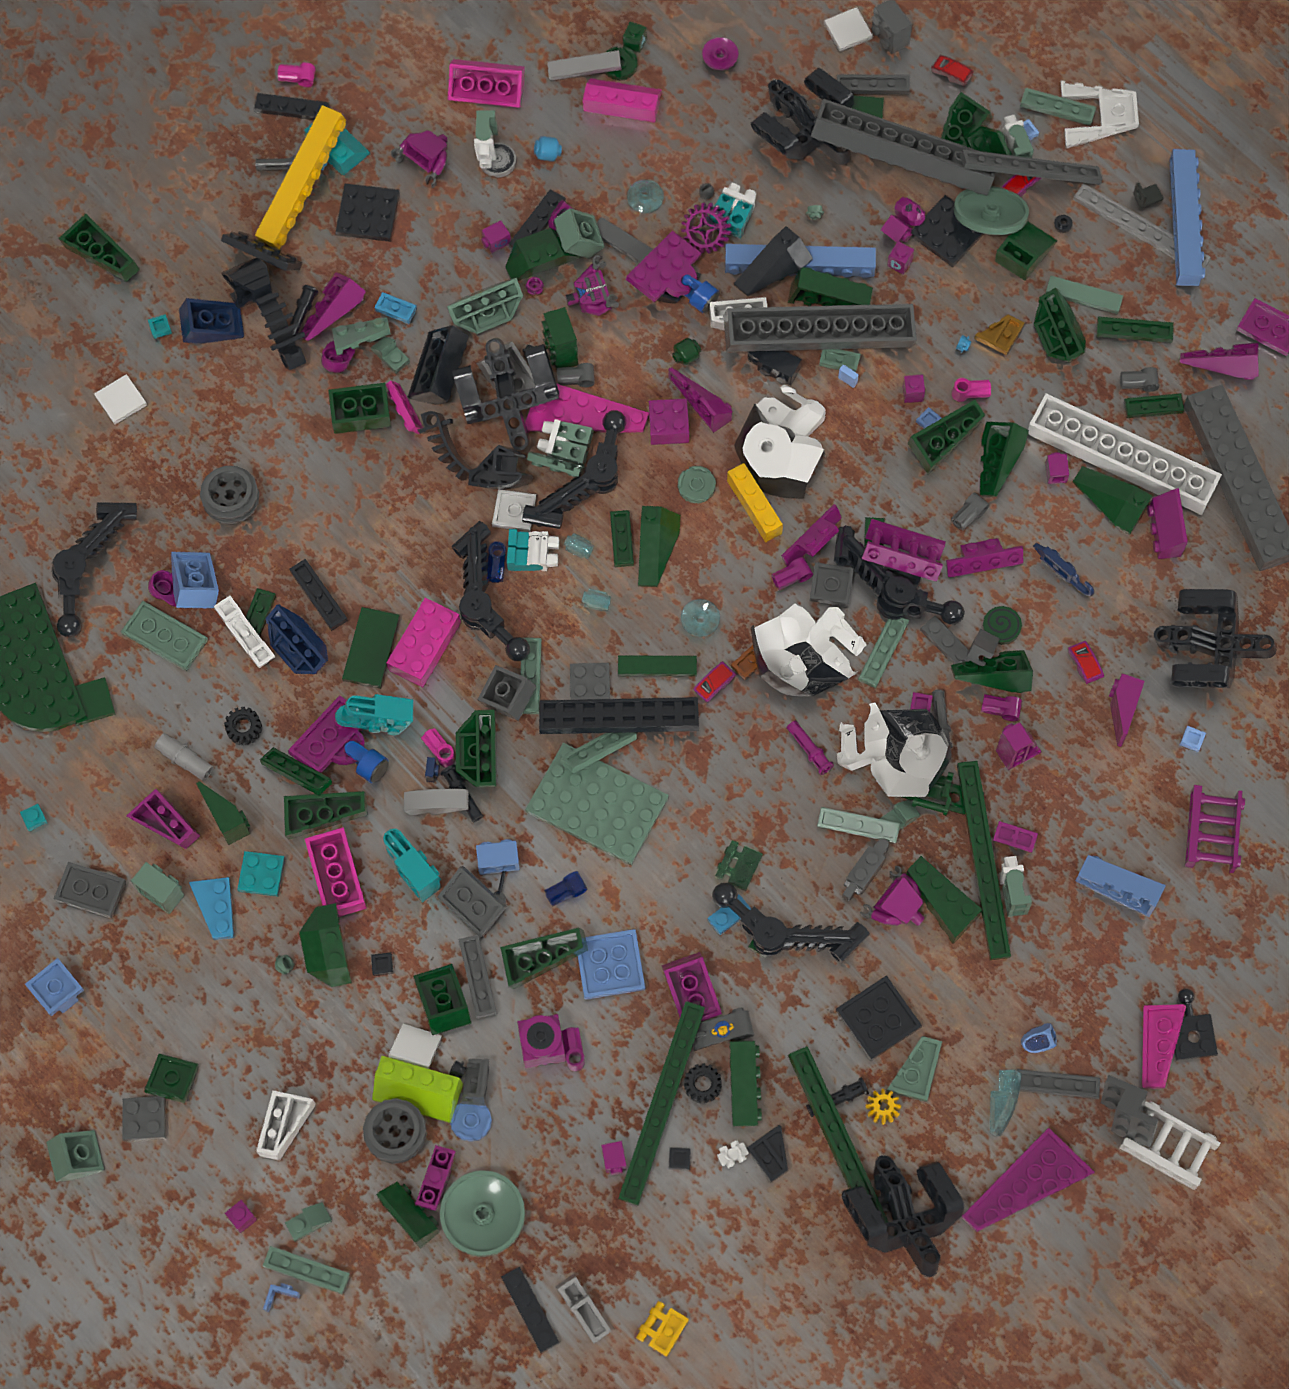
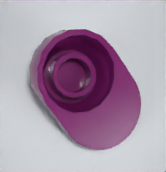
[321,341,355,373]
[148,570,176,607]

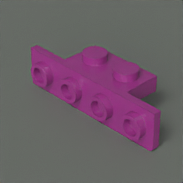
[781,504,842,567]
[946,538,1023,578]

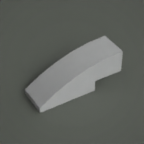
[404,789,469,815]
[556,1275,611,1343]

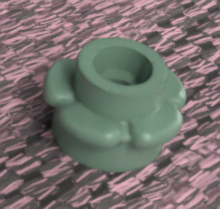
[806,205,824,219]
[275,955,294,974]

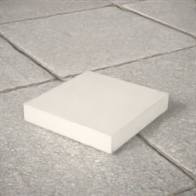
[824,7,873,52]
[94,374,147,425]
[492,489,536,532]
[389,1024,442,1069]

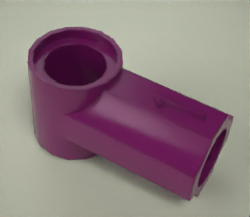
[771,557,813,590]
[981,694,1022,721]
[561,1027,585,1071]

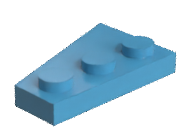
[189,877,234,940]

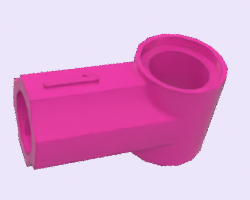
[278,63,316,87]
[951,378,991,402]
[421,728,455,768]

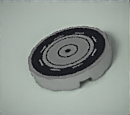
[479,143,516,178]

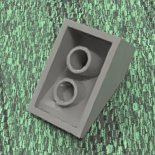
[476,341,535,409]

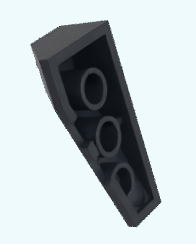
[734,226,813,296]

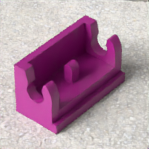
[993,821,1038,853]

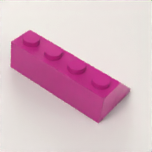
[448,59,525,107]
[583,78,662,122]

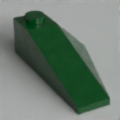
[941,92,993,147]
[980,422,1029,497]
[1072,466,1152,535]
[638,506,680,587]
[951,650,1033,693]

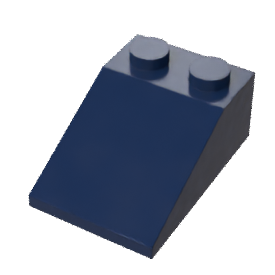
[179,298,244,344]

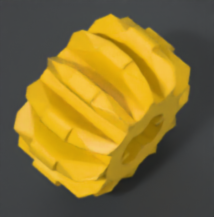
[865,1089,901,1125]

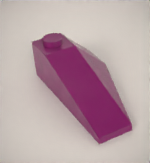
[300,272,366,341]
[1180,343,1259,380]
[668,367,733,433]

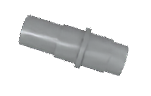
[154,733,213,781]

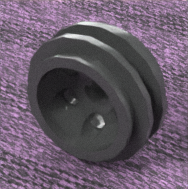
[200,466,260,524]
[363,1099,427,1164]

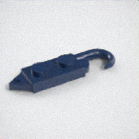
[1033,543,1094,596]

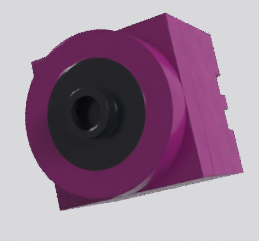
[517,1014,566,1069]

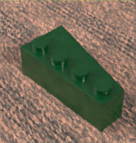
[58,213,140,282]
[788,267,873,306]
[908,400,985,474]
[284,791,368,840]
[906,856,982,944]
[500,928,588,989]
[729,1040,762,1126]

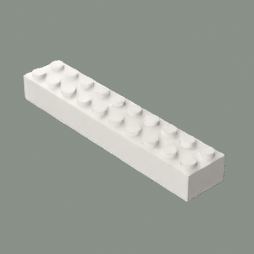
[1028,394,1222,515]

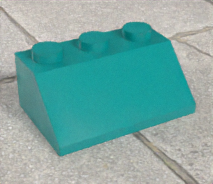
[304,123,370,176]

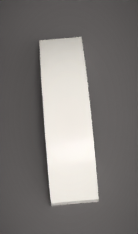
[214,596,275,668]

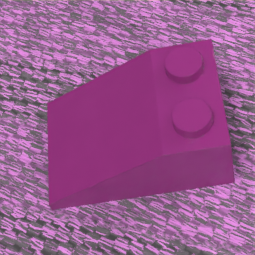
[1109,673,1145,747]
[661,952,722,1021]

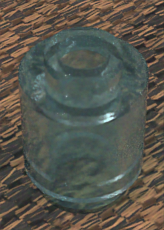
[564,533,594,559]
[582,588,611,612]

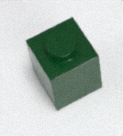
[623,21,647,53]

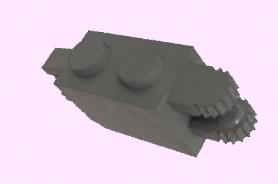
[842,839,889,902]

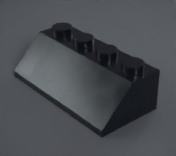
[408,325,469,405]

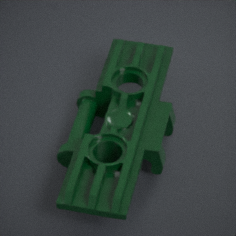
[884,771,984,816]

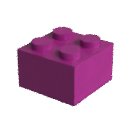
[649,399,689,445]

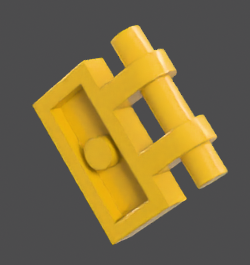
[636,1301,689,1357]

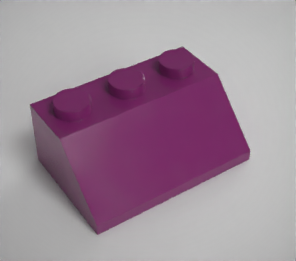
[1147,488,1188,559]

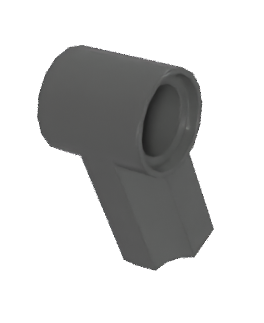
[557,363,595,388]
[1120,367,1159,392]
[951,492,990,530]

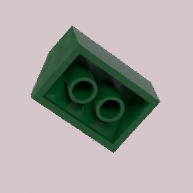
[376,1182,439,1249]

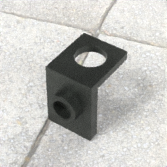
[1133,182,1164,209]

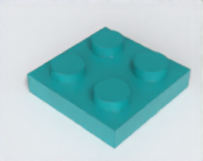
[237,851,285,897]

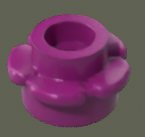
[525,277,544,295]

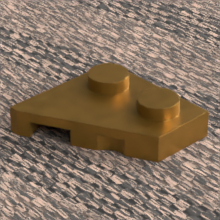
[974,314,1025,355]

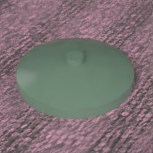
[954,186,1029,235]
[440,1171,525,1257]

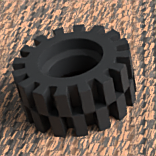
[224,707,262,745]
[684,1063,722,1104]

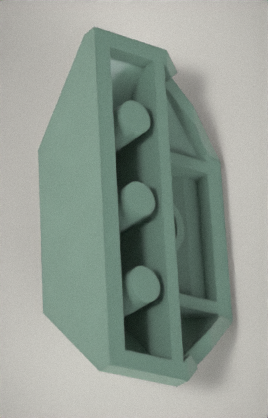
[447,278,523,334]

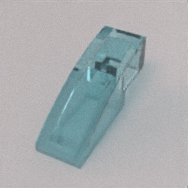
[990,1070,1021,1137]

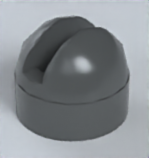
[699,183,714,200]

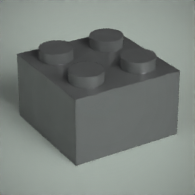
[871,0,912,54]
[477,665,536,721]

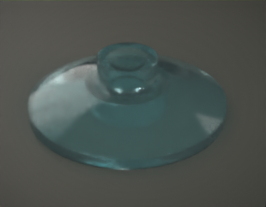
[627,180,664,213]
[681,599,720,636]

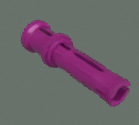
[786,720,834,775]

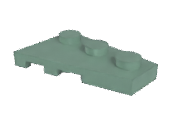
[332,317,391,356]
[527,451,586,477]
[886,1036,942,1102]

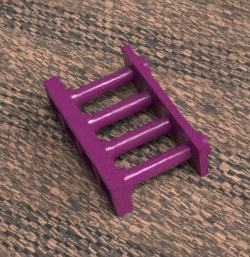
[862,519,946,582]
[1185,785,1245,873]

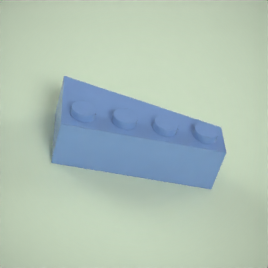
[1075,855,1166,917]

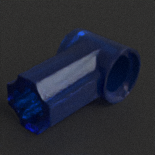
[486,541,507,583]
[544,871,588,907]

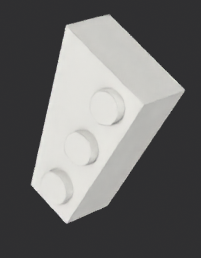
[709,297,767,330]
[256,1091,316,1160]

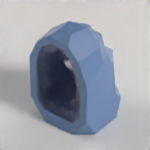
[1021,1023,1057,1053]

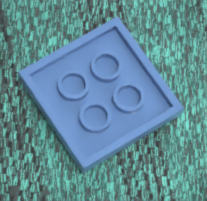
[578,929,645,1000]

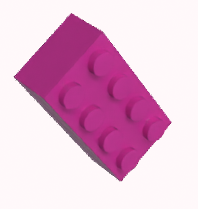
[387,598,461,688]
[305,827,367,917]

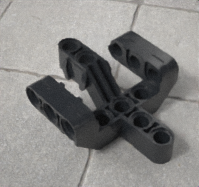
[751,68,854,165]
[452,338,560,450]
[1154,589,1277,688]
[842,1155,964,1277]

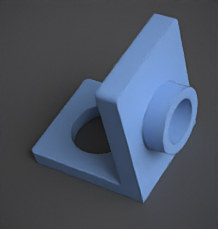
[263,1283,301,1313]

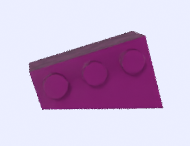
[996,722,1042,771]
[126,789,201,849]

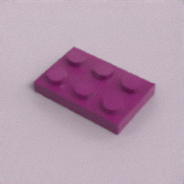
[1236,298,1289,356]

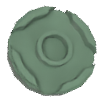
[678,466,716,503]

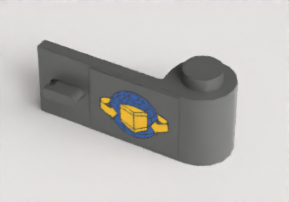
[693,1008,754,1051]

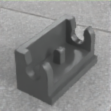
[965,629,1000,666]
[461,1059,490,1106]

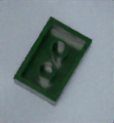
[541,307,579,370]
[328,382,391,434]

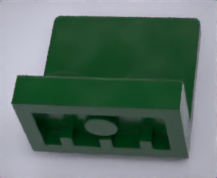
[964,126,1012,156]

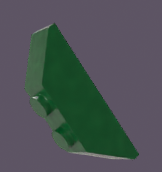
[505,228,581,281]
[1034,287,1086,362]
[456,710,497,787]
[299,903,352,987]

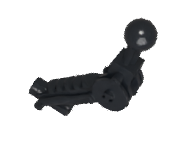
[522,410,626,529]
[51,502,137,638]
[452,521,530,661]
[834,525,965,625]
[712,883,870,964]

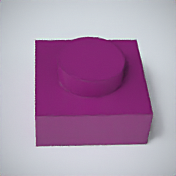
[910,692,933,712]

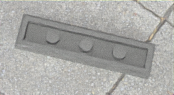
[548,51,621,81]

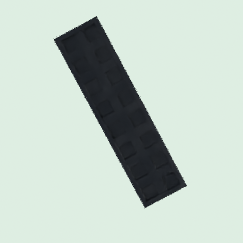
[539,697,699,734]

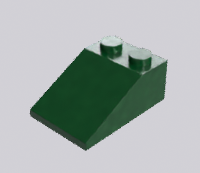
[196,781,250,845]
[413,964,471,1036]

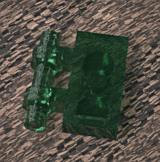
[715,840,763,891]

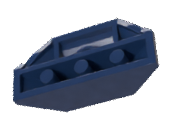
[266,604,328,674]

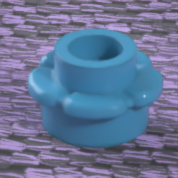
[956,335,972,353]

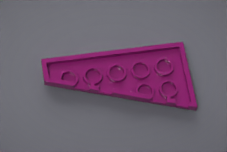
[961,1128,1095,1232]

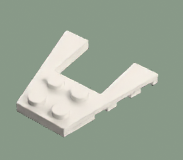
[1061,81,1139,148]

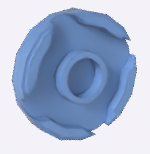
[450,1103,492,1142]

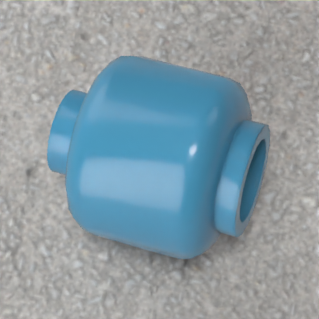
[534,136,562,162]

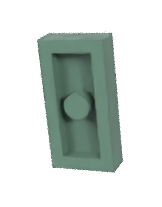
[819,349,861,372]

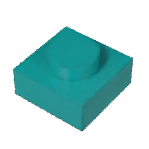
[148,314,172,339]
[20,804,48,831]

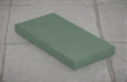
[121,601,208,671]

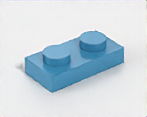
[374,292,417,324]
[707,894,751,935]

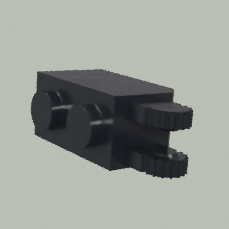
[747,351,802,386]

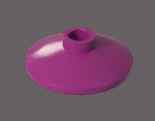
[702,37,739,70]

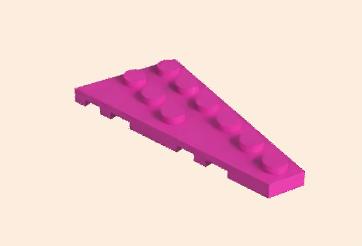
[525,384,649,433]

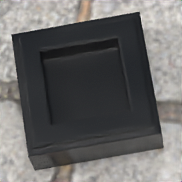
[371,953,394,976]
[669,1147,690,1171]

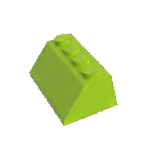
[372,1056,464,1123]

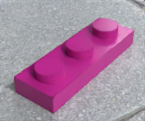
[386,380,423,434]

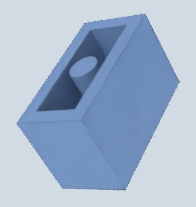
[476,839,520,875]

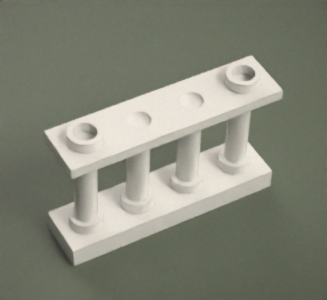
[1120,1101,1220,1190]

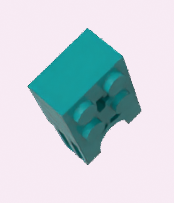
[335,694,413,736]
[383,829,441,903]

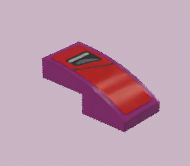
[1001,175,1041,197]
[1068,640,1104,684]
[693,661,737,703]

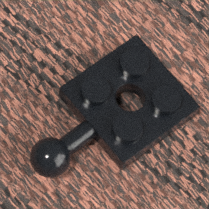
[1174,988,1218,1061]

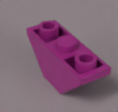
[415,1145,456,1211]

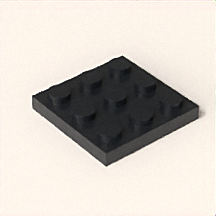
[335,183,400,242]
[911,195,984,268]
[835,975,922,1061]

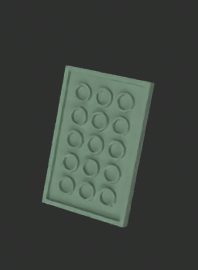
[525,743,669,866]

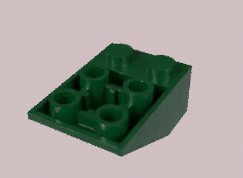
[995,221,1057,281]

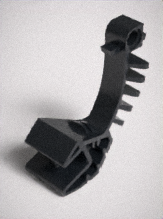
[221,258,306,370]
[418,411,534,490]

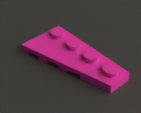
[1142,1004,1186,1089]

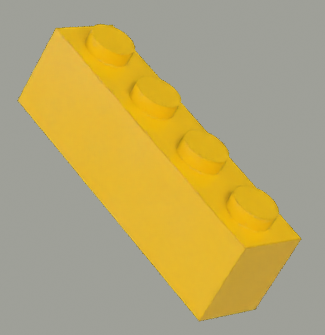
[727,463,783,543]

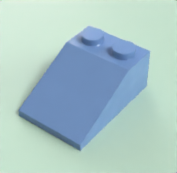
[171,552,219,608]

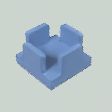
[25,958,84,1016]

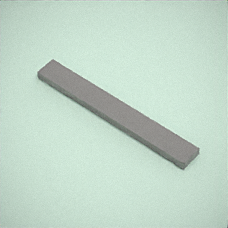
[1073,183,1211,267]

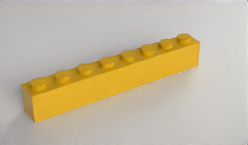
[255,105,346,249]

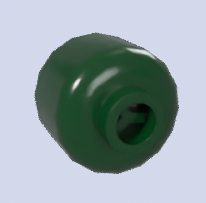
[672,338,701,366]

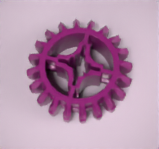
[681,202,731,253]

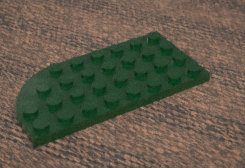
[0,582,87,732]

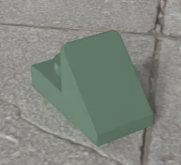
[371,337,410,374]
[880,800,921,831]
[285,1202,332,1242]

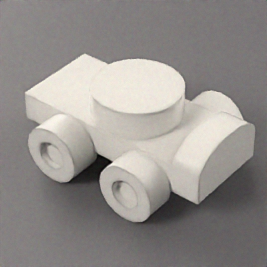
[717,1140,749,1168]

